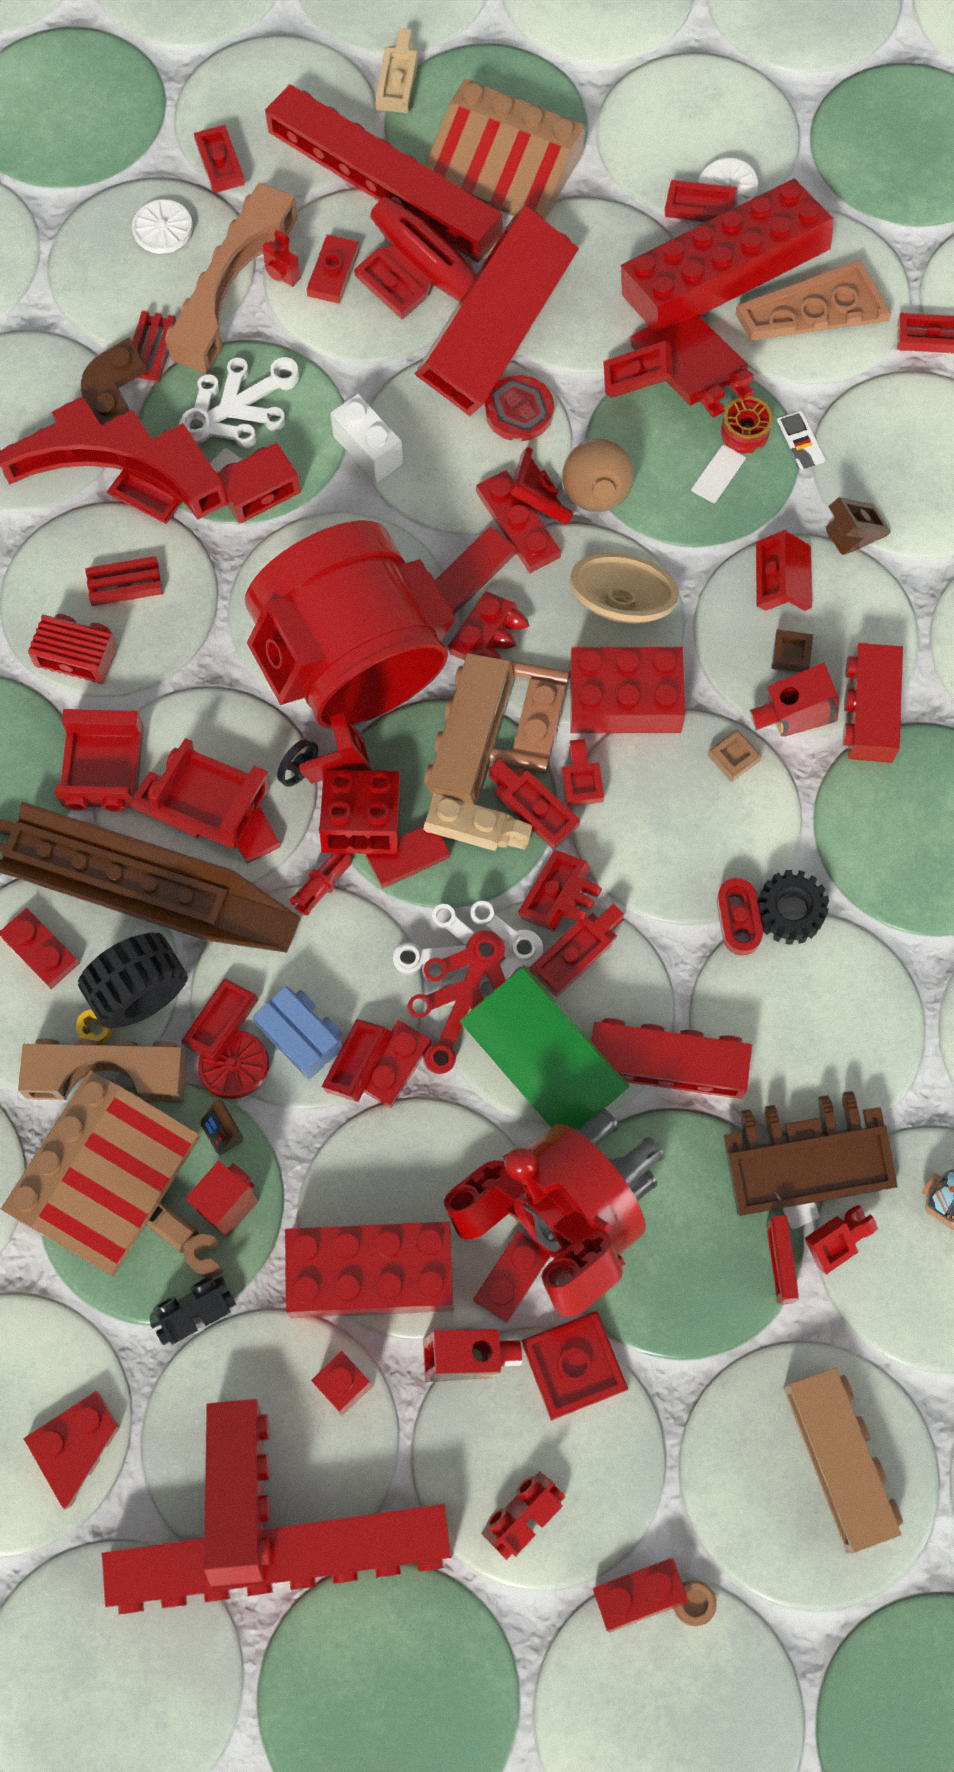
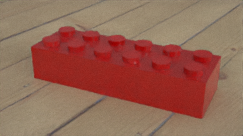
[621,178,833,334]

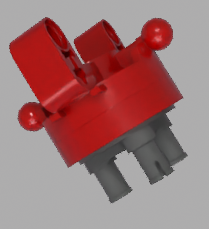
[443,1108,664,1317]

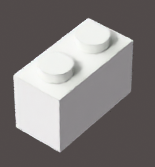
[330,394,404,483]

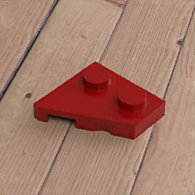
[23,1391,119,1509]

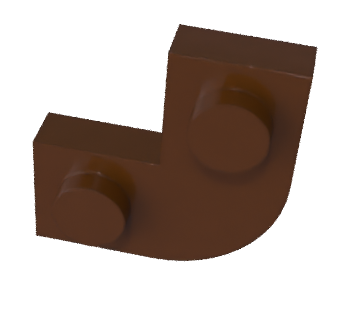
[81,338,148,425]

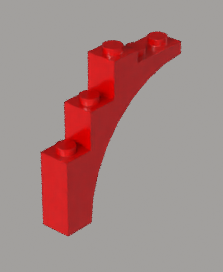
[0,396,229,520]

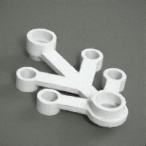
[179,357,299,449]
[393,901,543,1005]

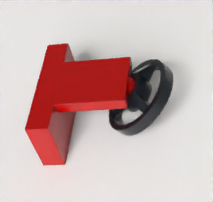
[277,712,372,787]

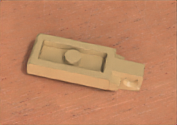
[375,28,418,113]
[423,793,533,851]

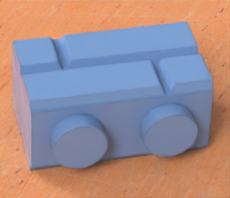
[253,986,342,1080]

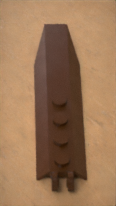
[0,802,301,953]

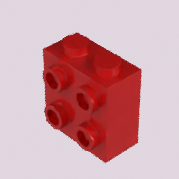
[319,769,401,854]

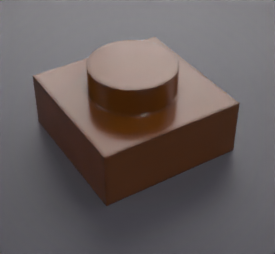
[771,629,813,672]

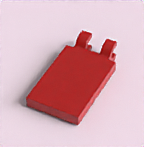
[630,315,754,418]

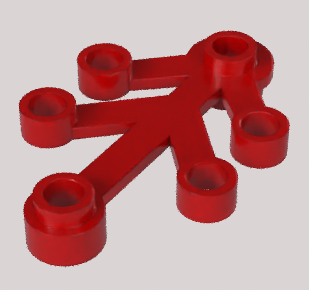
[407,930,506,1074]

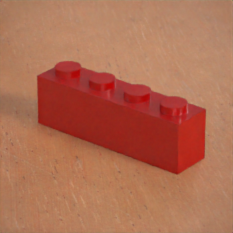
[591,1018,752,1099]
[204,1399,271,1586]

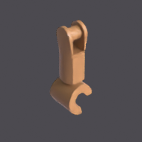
[146,1201,224,1278]

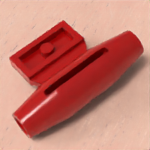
[354,197,476,320]

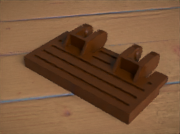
[723,1091,898,1216]

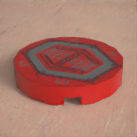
[485,375,554,441]

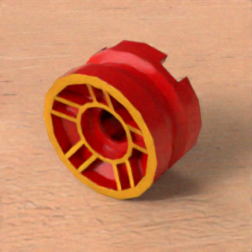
[721,396,773,454]

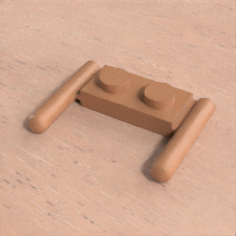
[485,659,570,773]

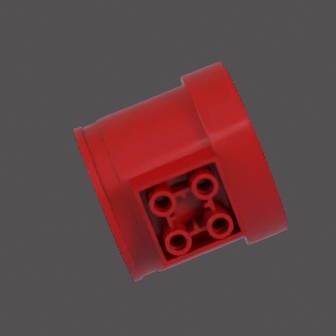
[244,520,455,729]

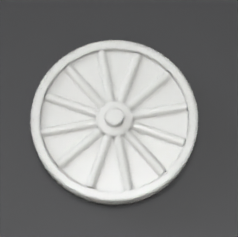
[698,158,758,207]
[132,199,193,254]

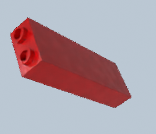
[414,205,579,416]

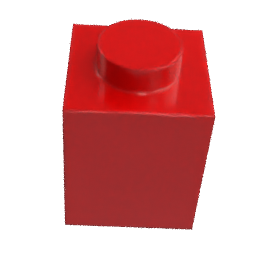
[311,1351,373,1415]

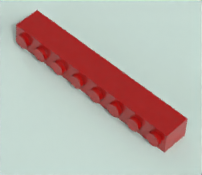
[265,84,502,263]
[102,1504,452,1615]

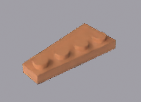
[735,260,891,341]

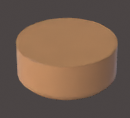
[673,1580,717,1626]

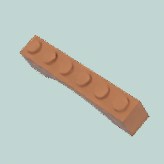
[165,182,298,374]

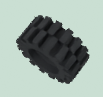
[758,870,829,945]

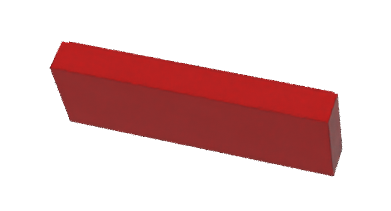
[435,526,517,616]

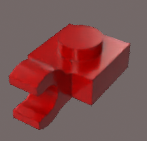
[262,229,301,287]
[561,739,604,807]
[805,1205,878,1275]

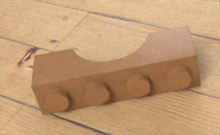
[18,1038,187,1103]

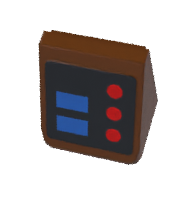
[201,1100,244,1155]

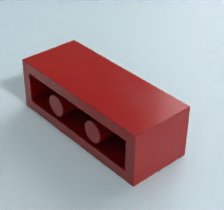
[842,643,903,763]

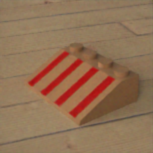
[425,78,585,220]
[0,1070,201,1277]

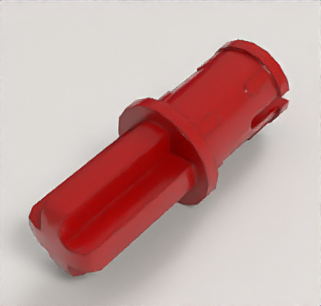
[289,853,352,916]

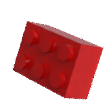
[569,647,685,733]

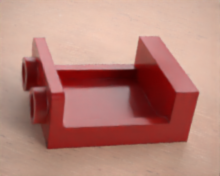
[55,709,144,812]
[148,738,269,850]

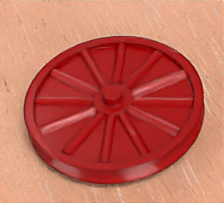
[198,1031,269,1099]

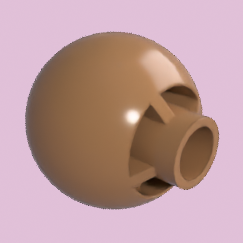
[562,439,634,512]

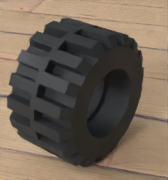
[77,932,188,1029]

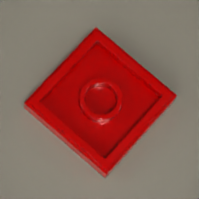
[521,1311,628,1421]

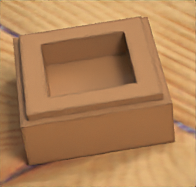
[708,729,761,782]

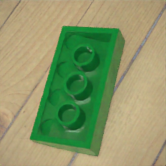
[459,965,629,1129]

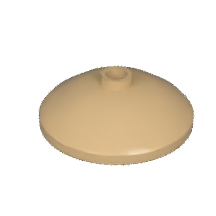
[570,553,679,624]

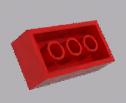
[285,1222,454,1318]

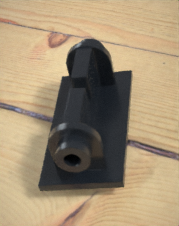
[150,1276,237,1346]

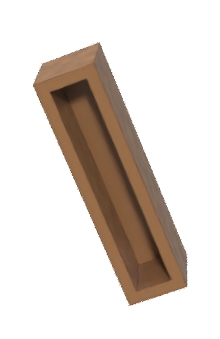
[424,653,514,805]
[784,1368,903,1553]

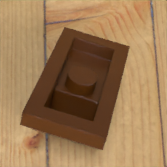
[826,497,891,555]

